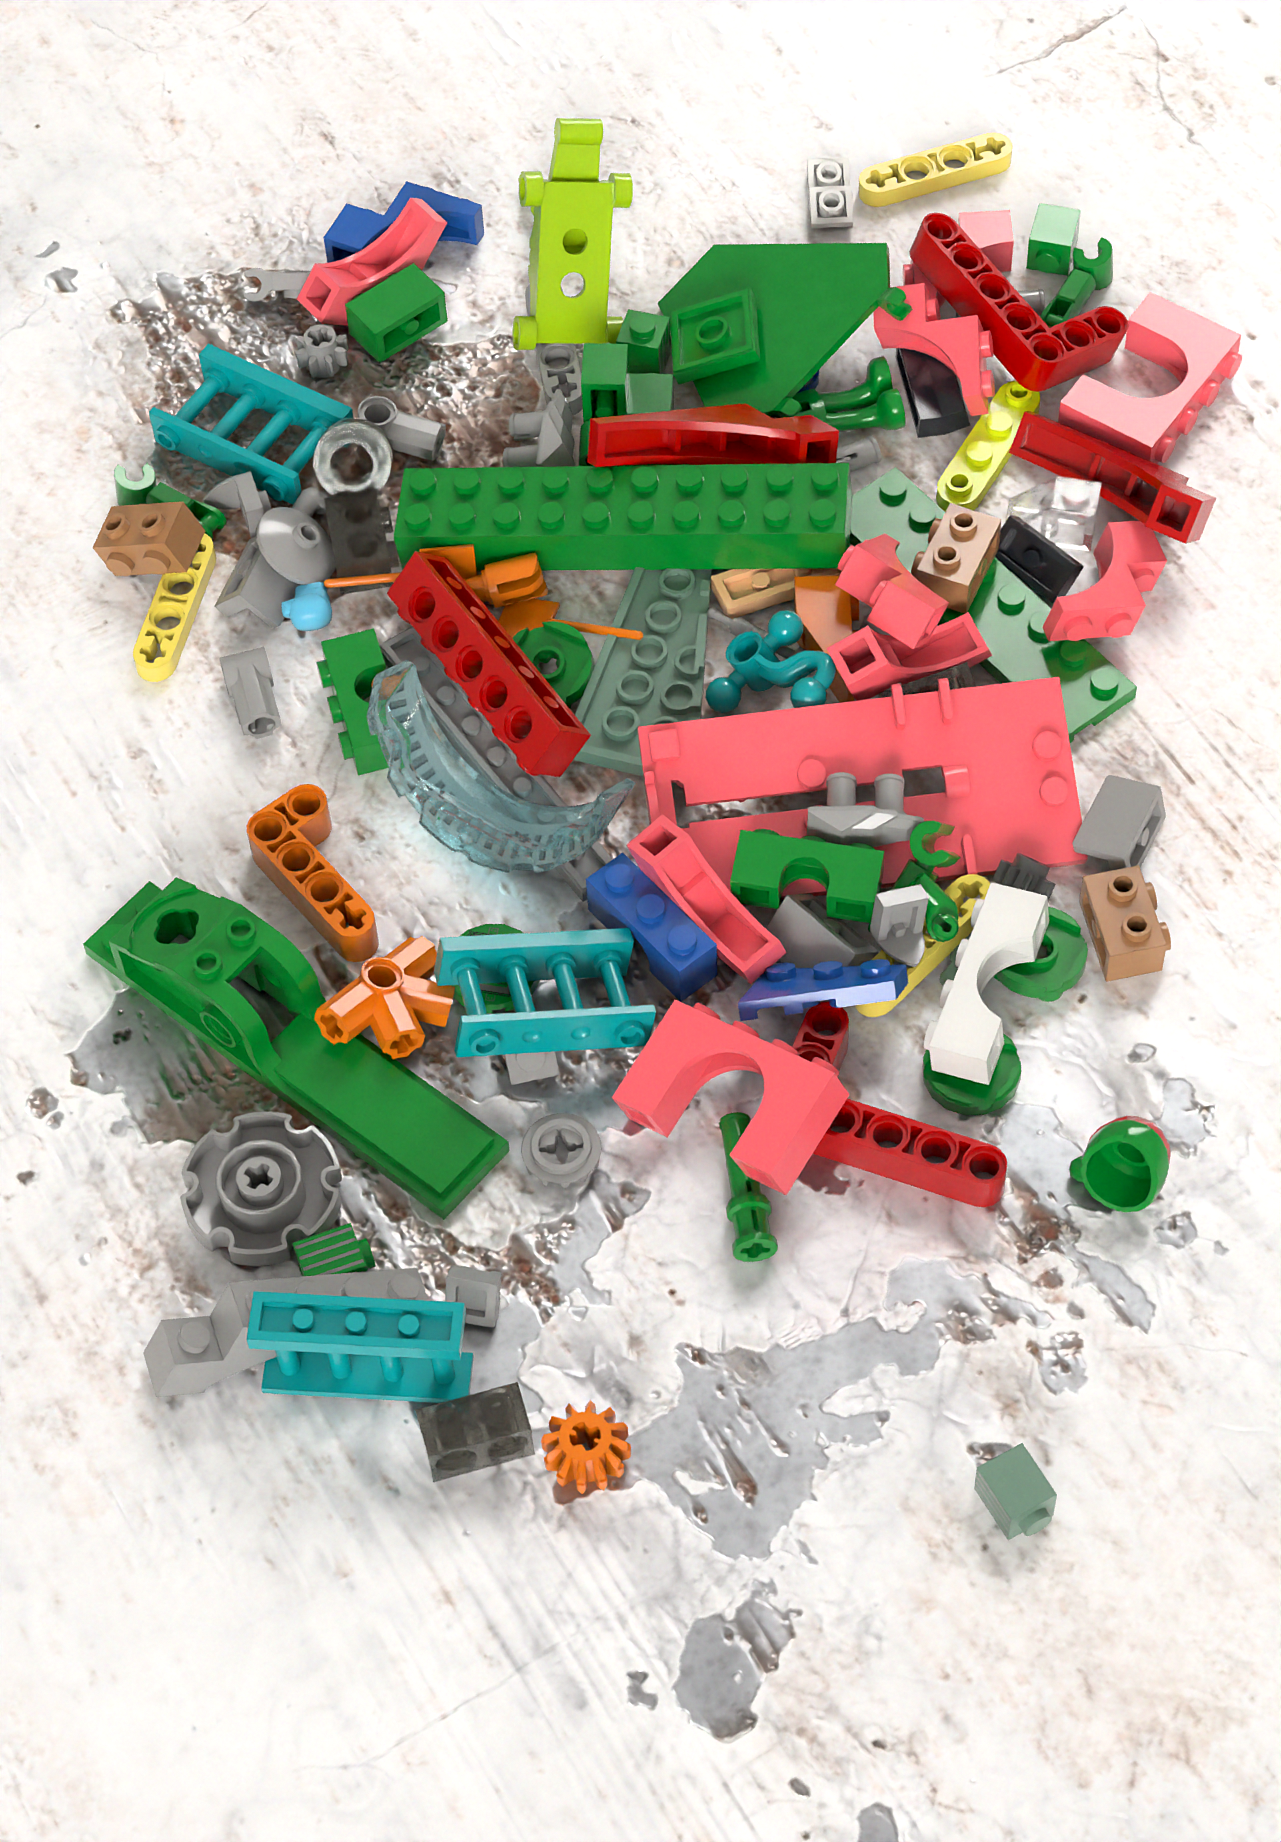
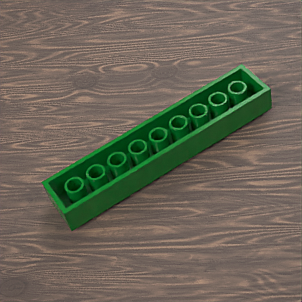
[394,463,853,571]

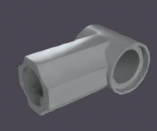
[358,396,446,461]
[219,647,282,739]

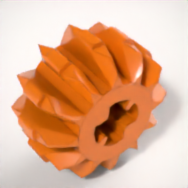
[541,1400,631,1494]

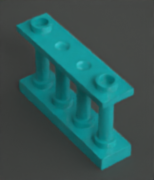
[149,343,357,505]
[434,928,656,1057]
[246,1291,474,1405]

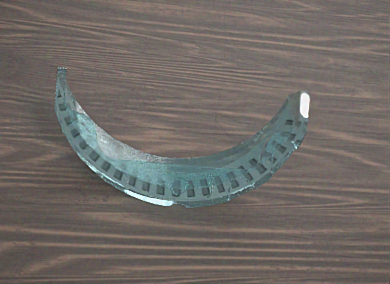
[367,660,636,873]

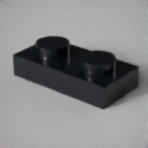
[995,515,1084,603]

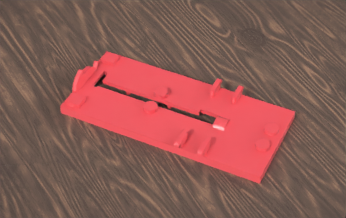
[637,677,1088,905]

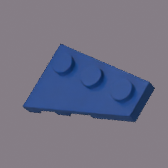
[738,959,909,1021]

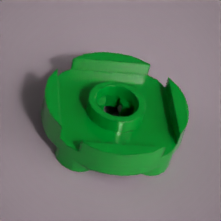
[512,621,595,709]
[993,906,1088,1002]

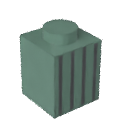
[974,1443,1057,1540]

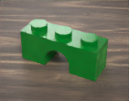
[316,628,397,776]
[730,829,884,923]

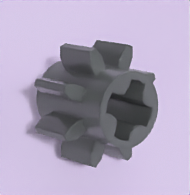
[992,853,1056,900]

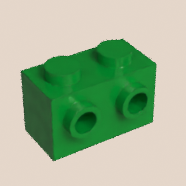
[345,263,448,363]

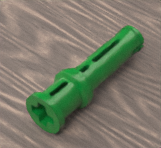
[719,1112,778,1262]

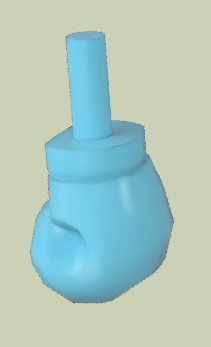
[281,582,332,631]

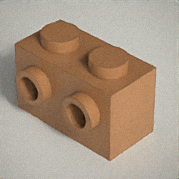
[92,502,205,577]
[911,503,1001,614]
[1079,865,1171,982]

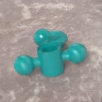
[705,610,836,713]

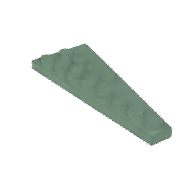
[573,567,712,785]

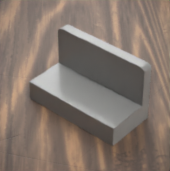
[214,536,301,628]
[1072,775,1166,871]
[766,893,879,968]

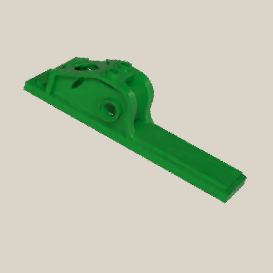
[83,877,510,1220]

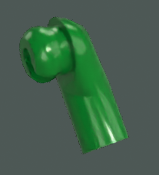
[908,872,959,942]

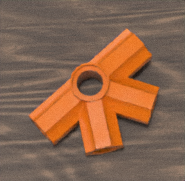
[314,936,455,1059]

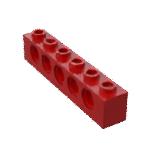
[387,551,591,777]

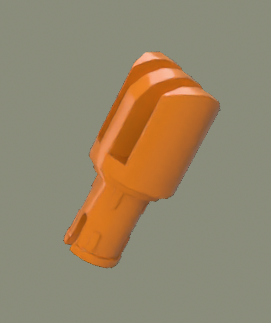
[464,553,548,608]

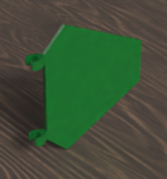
[657,243,913,418]

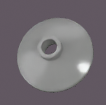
[256,507,337,585]

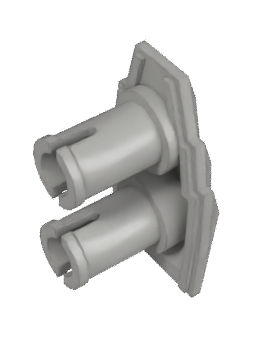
[503,389,576,467]
[807,772,924,847]

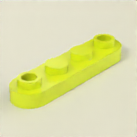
[936,381,1040,512]

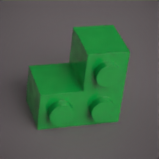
[581,343,674,422]

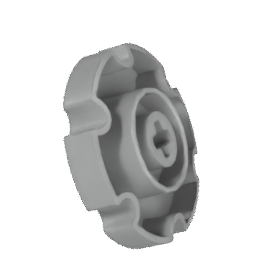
[180,1112,342,1266]

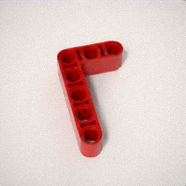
[909,212,1129,392]
[792,1002,1007,1208]

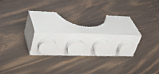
[924,882,1049,1085]

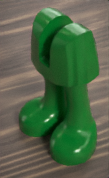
[792,356,906,432]

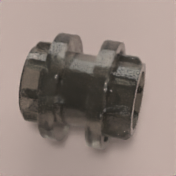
[313,418,393,501]

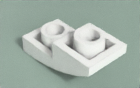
[807,157,853,228]

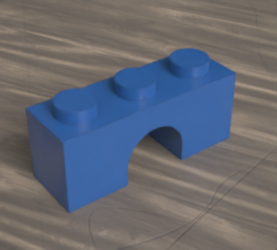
[586,853,718,1002]

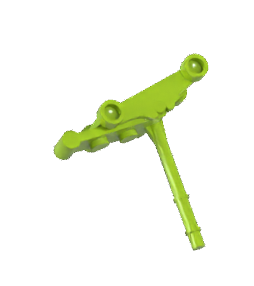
[512,118,633,350]

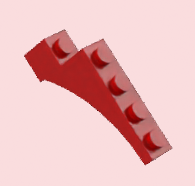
[587,403,839,467]
[1009,411,1216,544]

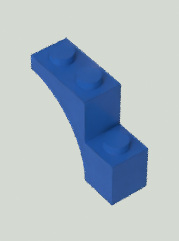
[323,181,484,263]

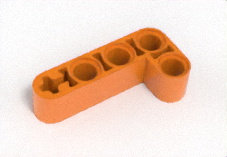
[246,784,379,962]

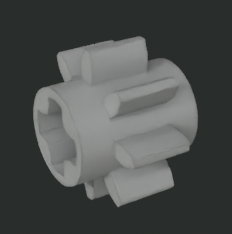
[296,325,348,378]

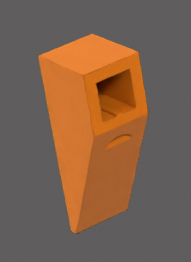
[794,576,859,703]

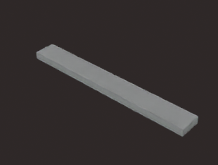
[379,626,613,902]

